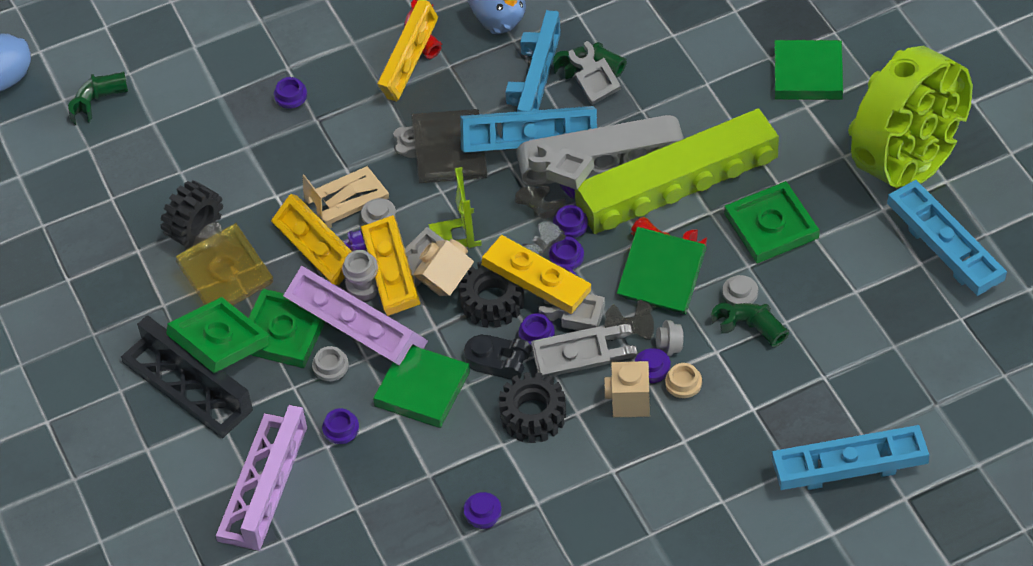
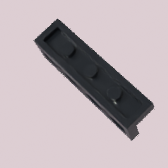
[121,315,253,439]

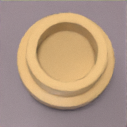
[665,363,702,398]

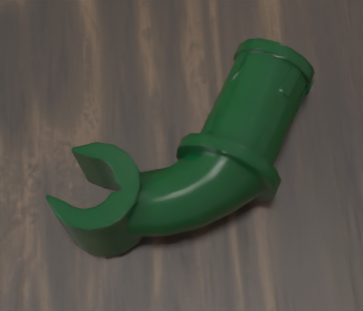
[553,42,627,79]
[68,71,128,125]
[711,303,790,347]

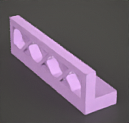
[283,266,428,366]
[216,405,307,551]

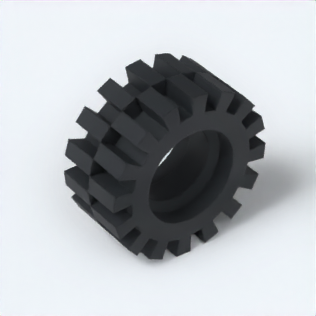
[161,180,223,249]
[459,261,524,328]
[499,372,566,443]

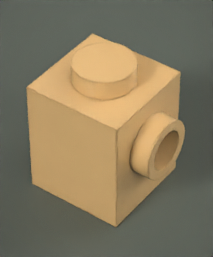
[413,239,474,296]
[605,361,650,417]

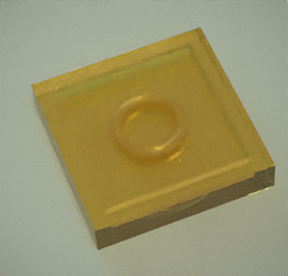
[176,223,273,305]

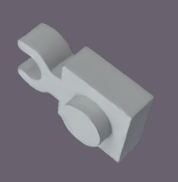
[569,41,621,105]
[528,144,594,190]
[539,294,605,331]

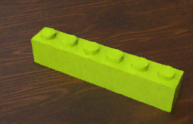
[575,108,779,234]

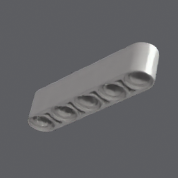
[516,115,684,186]

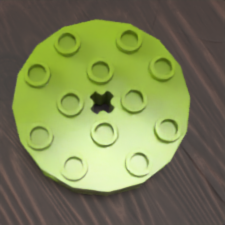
[848,46,973,188]

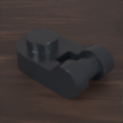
[464,334,532,380]

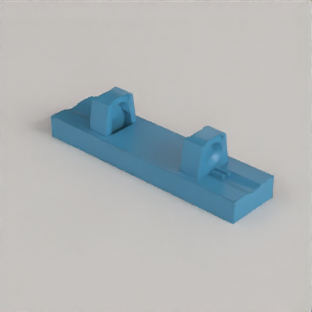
[505,10,561,112]
[460,106,597,152]
[887,180,1007,296]
[772,425,930,490]

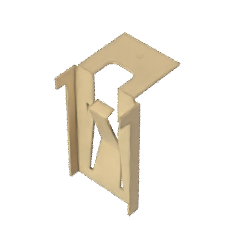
[303,166,389,229]

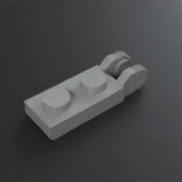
[531,324,637,378]

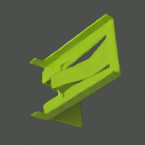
[428,167,482,248]

